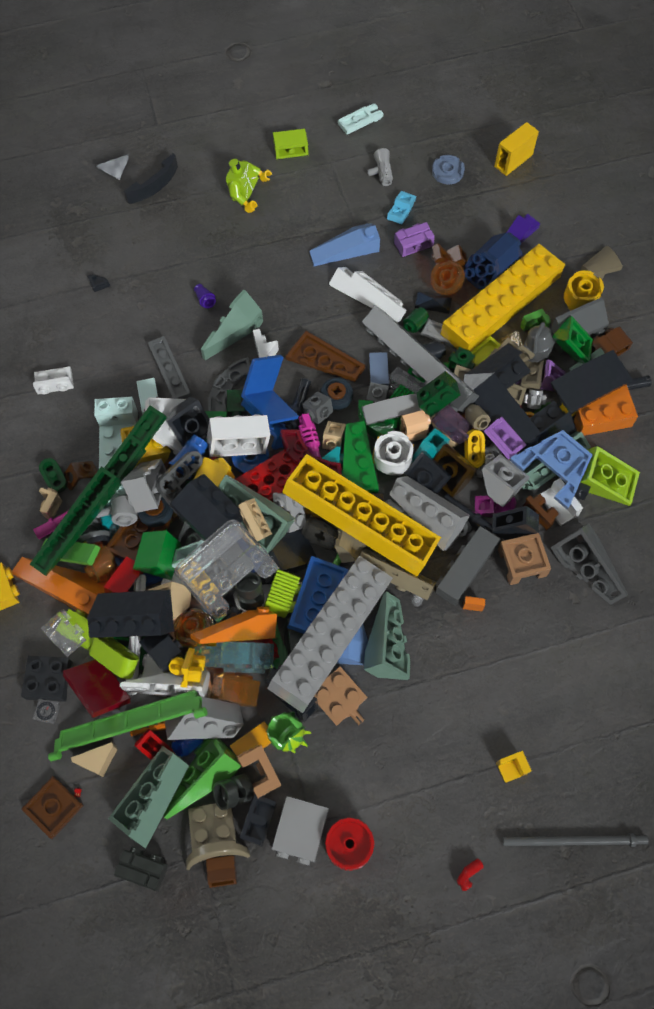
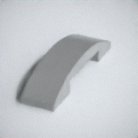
[362,394,422,425]

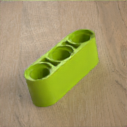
[89,637,139,679]

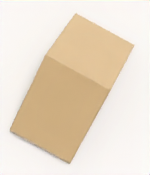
[71,742,117,777]

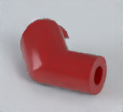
[457,859,484,891]

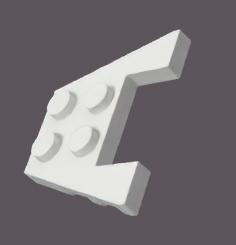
[145,397,186,455]

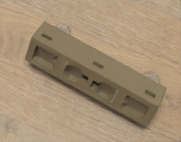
[360,548,436,607]

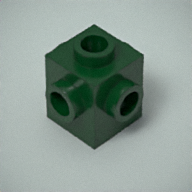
[448,347,475,373]

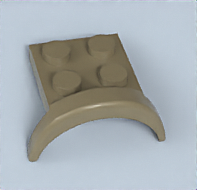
[186,803,250,870]

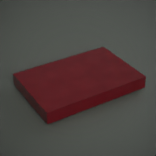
[63,660,131,718]

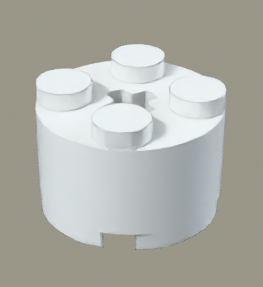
[374,431,413,476]

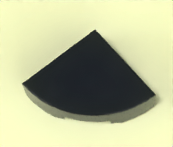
[87,275,110,292]

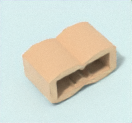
[400,410,431,442]

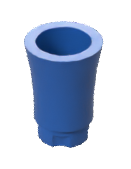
[168,435,208,479]

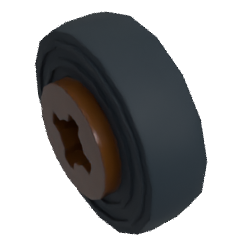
[321,378,353,410]
[138,497,173,527]

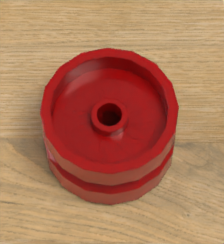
[325,818,374,871]

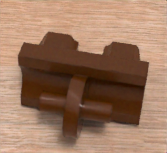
[523,494,559,531]

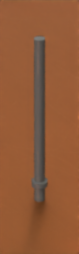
[502,833,648,847]

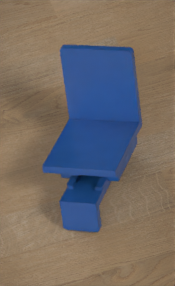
[241,355,299,450]

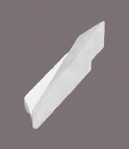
[329,267,407,322]

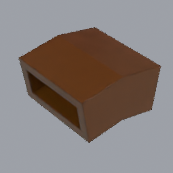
[206,855,237,888]

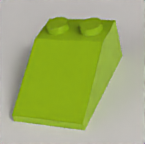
[580,446,640,506]

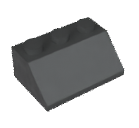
[551,297,609,354]

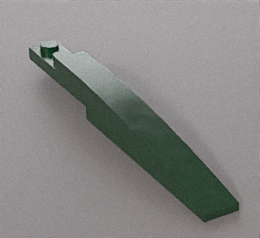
[30,406,167,576]

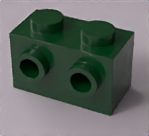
[416,371,460,417]

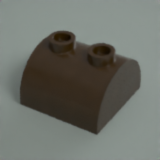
[434,444,477,497]

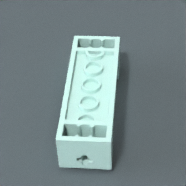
[94,397,138,508]

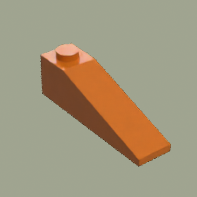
[191,607,277,644]

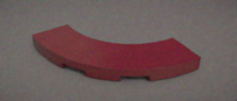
[280,429,342,475]

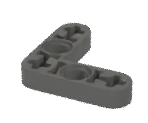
[156,451,203,522]

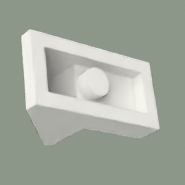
[253,329,279,358]

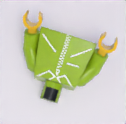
[226,159,272,213]

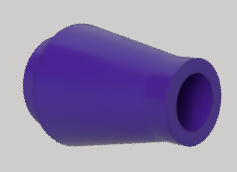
[194,284,216,309]

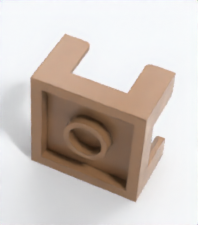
[498,533,551,585]
[236,744,281,798]

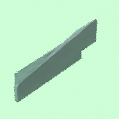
[522,431,591,491]

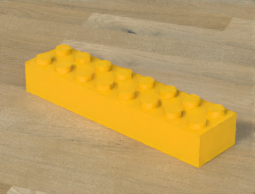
[441,244,565,351]
[282,454,441,577]

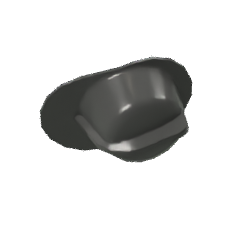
[523,322,555,362]

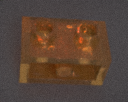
[210,670,260,707]

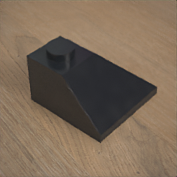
[166,397,209,447]

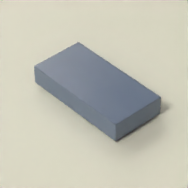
[369,352,389,386]

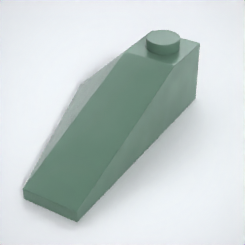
[201,289,263,360]
[218,475,296,554]

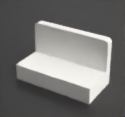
[541,478,583,526]

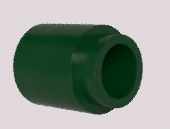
[403,307,429,333]

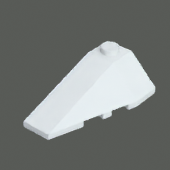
[120,668,210,697]

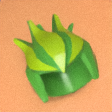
[267,712,311,753]

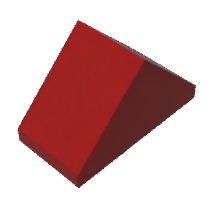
[134,728,177,761]

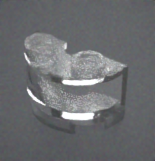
[41,609,86,657]

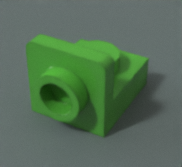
[520,309,551,331]

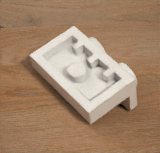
[33,366,74,394]

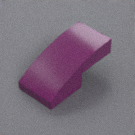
[475,495,516,517]

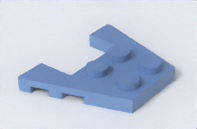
[510,430,592,509]

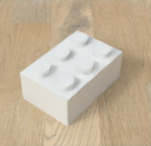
[207,414,270,457]

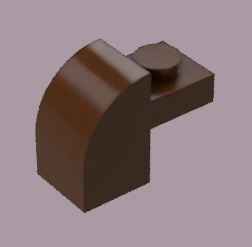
[432,243,468,274]

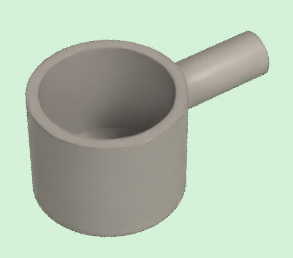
[97,496,138,527]

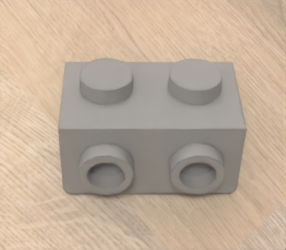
[273,492,307,533]

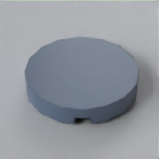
[432,155,465,184]

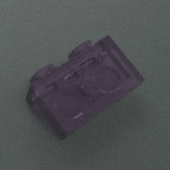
[431,405,473,445]

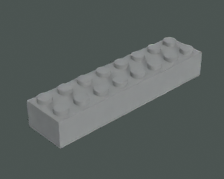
[267,556,393,713]

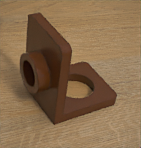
[64,461,98,490]

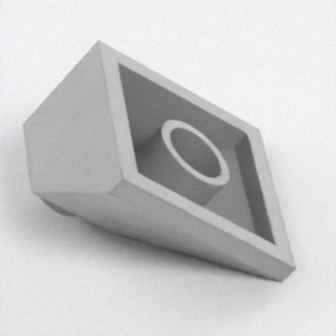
[482,454,530,507]

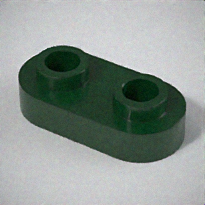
[39,458,67,493]

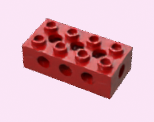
[235,449,297,502]

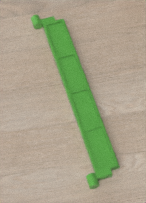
[48,690,207,762]

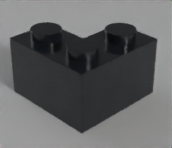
[139,633,187,673]

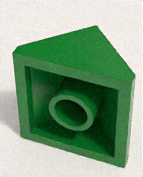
[552,316,593,364]
[133,530,181,580]

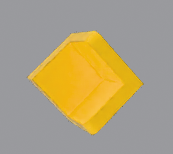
[496,751,532,783]

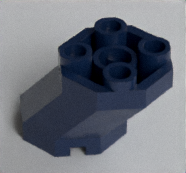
[464,232,523,289]

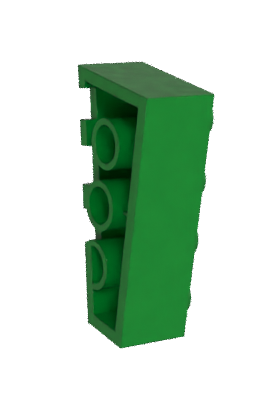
[342,421,379,494]

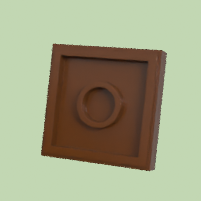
[22,776,84,839]

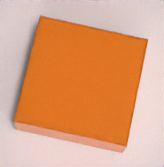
[463,596,486,612]

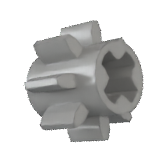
[523,389,547,409]

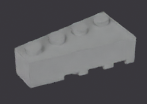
[390,476,470,551]

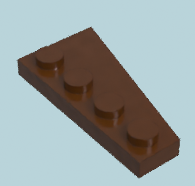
[286,331,365,382]

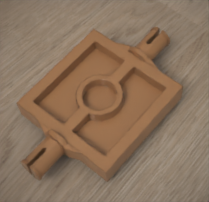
[315,666,368,726]

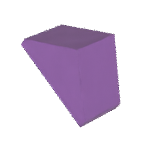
[540,360,566,391]

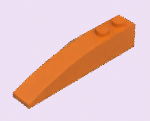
[12,557,107,617]

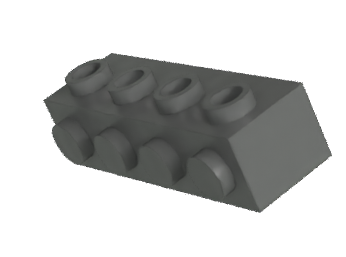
[435,526,500,606]

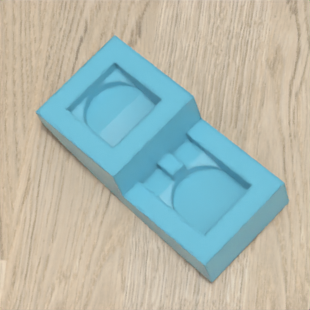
[387,191,417,224]

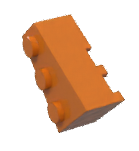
[574,384,638,436]

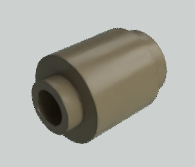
[464,404,490,431]

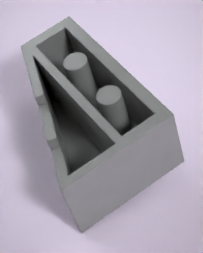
[121,459,167,513]
[165,695,244,740]

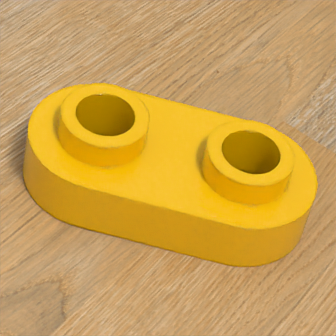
[464,429,485,468]

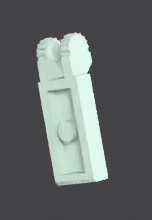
[338,104,384,135]

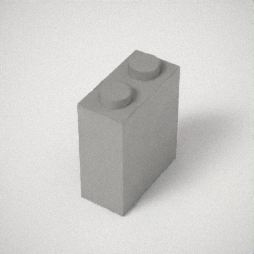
[272,796,329,866]

